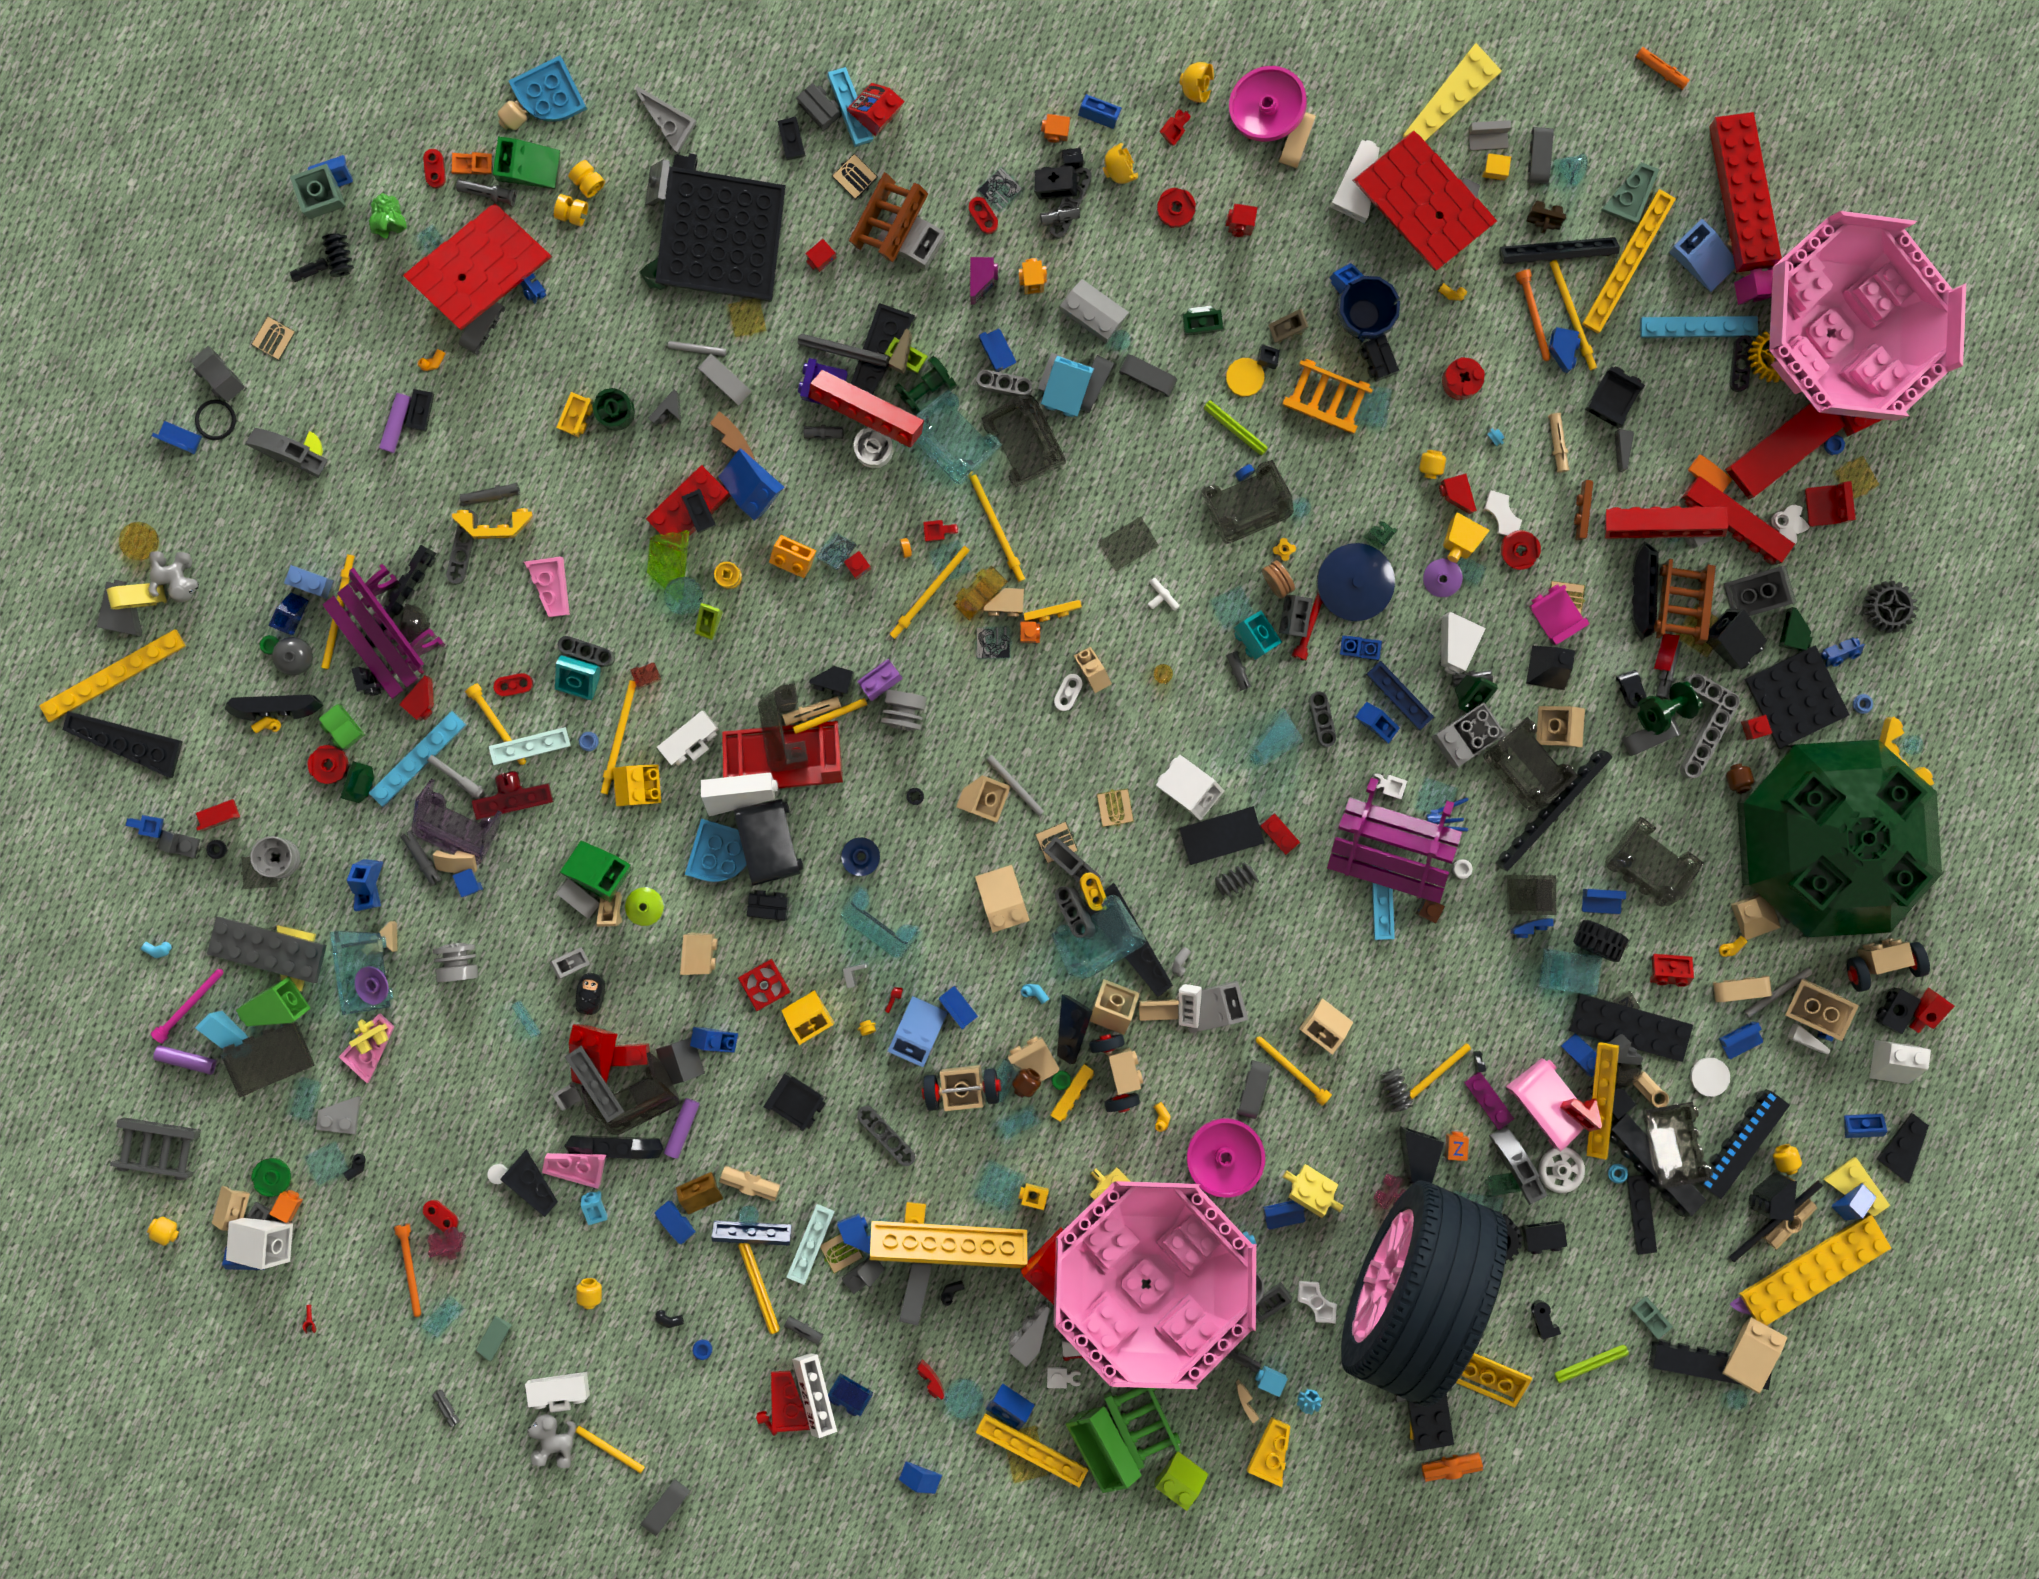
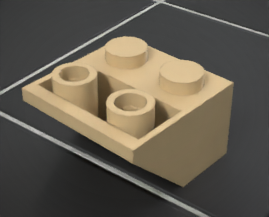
[1299,998,1353,1055]

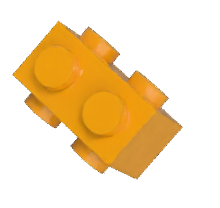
[1019,258,1047,294]
[769,535,816,578]

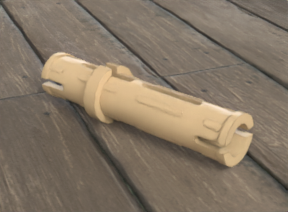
[1548,413,1569,473]
[782,696,841,726]

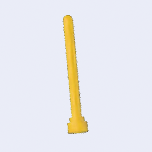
[465,683,526,765]
[1256,1036,1332,1106]

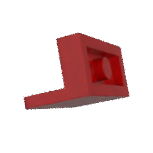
[196,799,240,831]

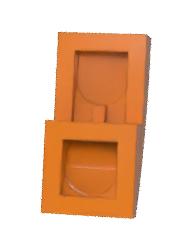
[452,152,492,175]
[1688,455,1732,492]

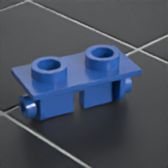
[518,273,546,304]
[1820,637,1865,667]

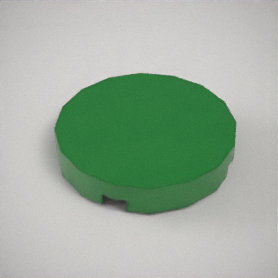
[251,1158,291,1197]

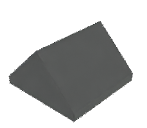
[656,1037,705,1086]

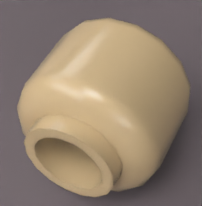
[498,101,527,130]

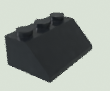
[1749,1172,1797,1221]

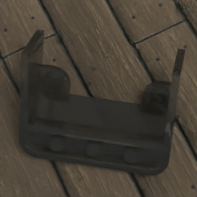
[581,1052,680,1135]

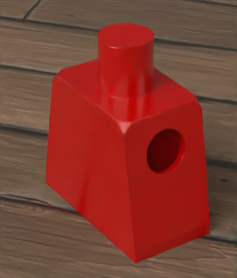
[1909,987,1955,1033]

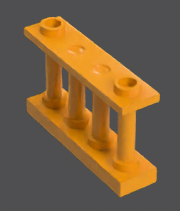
[1282,359,1373,435]

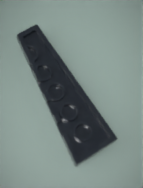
[851,303,915,395]
[365,545,437,648]
[62,711,183,778]
[1085,883,1173,997]

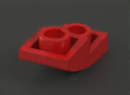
[917,1359,945,1400]

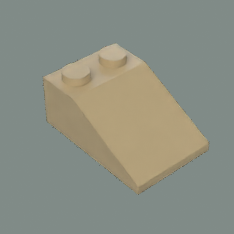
[975,865,1030,933]
[680,932,718,975]
[1785,979,1859,1041]
[1722,1317,1787,1394]

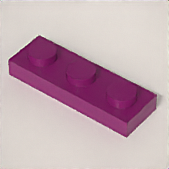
[1464,1072,1514,1130]

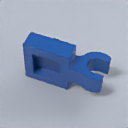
[126,815,164,838]

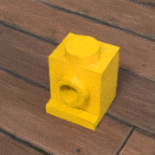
[1018,1183,1049,1210]

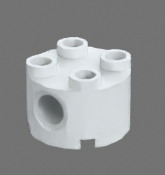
[853,427,894,469]

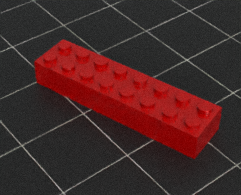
[1709,112,1782,273]

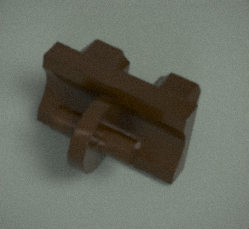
[1526,200,1566,234]

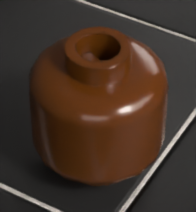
[1726,763,1755,794]
[1012,1068,1041,1098]

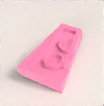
[524,557,570,617]
[339,1013,395,1083]
[542,1153,606,1189]

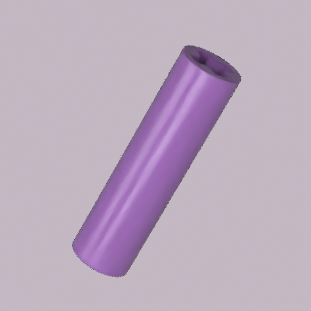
[379,393,411,453]
[153,1045,217,1075]
[664,1098,700,1159]

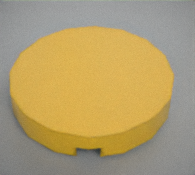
[1226,358,1265,397]

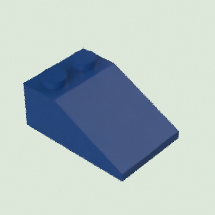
[718,448,785,521]

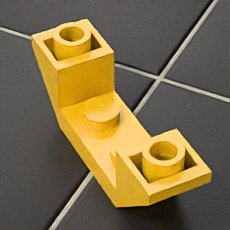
[452,508,533,539]
[1879,716,1935,786]

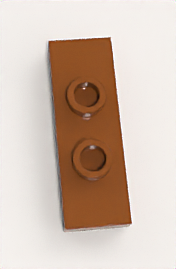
[1574,480,1593,540]

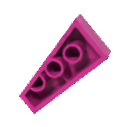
[1734,267,1773,305]

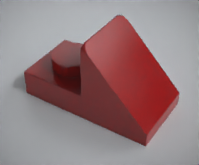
[1560,1098,1602,1132]

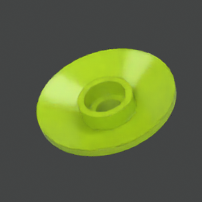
[625,887,664,926]

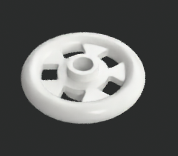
[1538,1147,1585,1193]

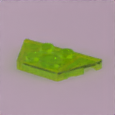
[647,530,689,601]

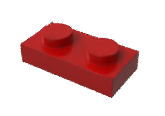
[1260,813,1300,855]

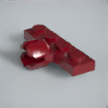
[472,771,554,820]

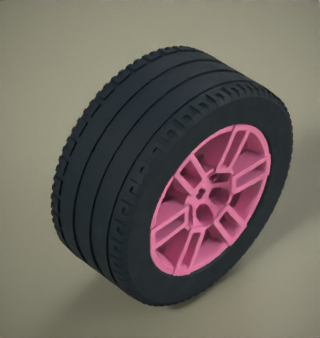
[1341,1180,1507,1407]

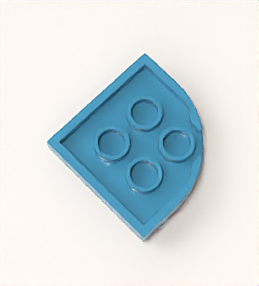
[509,55,587,122]
[685,819,747,882]

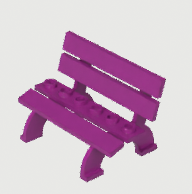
[322,564,445,699]
[1327,778,1462,904]

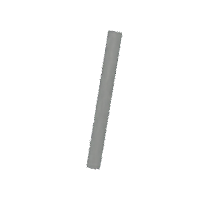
[986,755,1044,816]
[1744,968,1813,1018]

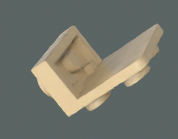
[1008,1036,1059,1081]

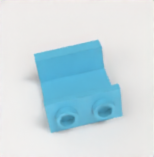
[1041,356,1094,417]

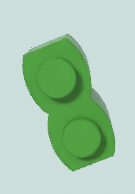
[319,704,365,750]

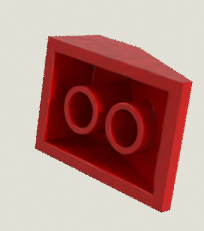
[569,1024,618,1085]

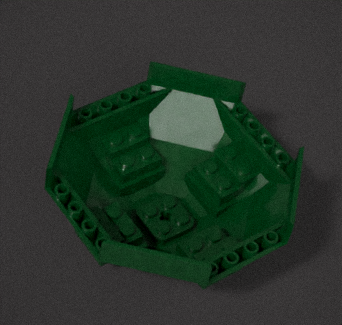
[1737,740,1942,937]

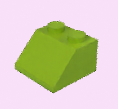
[1154,1451,1209,1511]

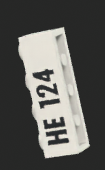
[792,1353,837,1438]

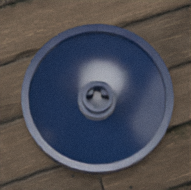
[1317,543,1395,621]

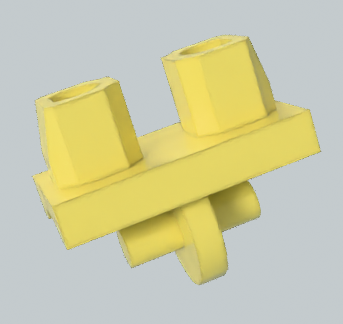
[349,1019,389,1055]

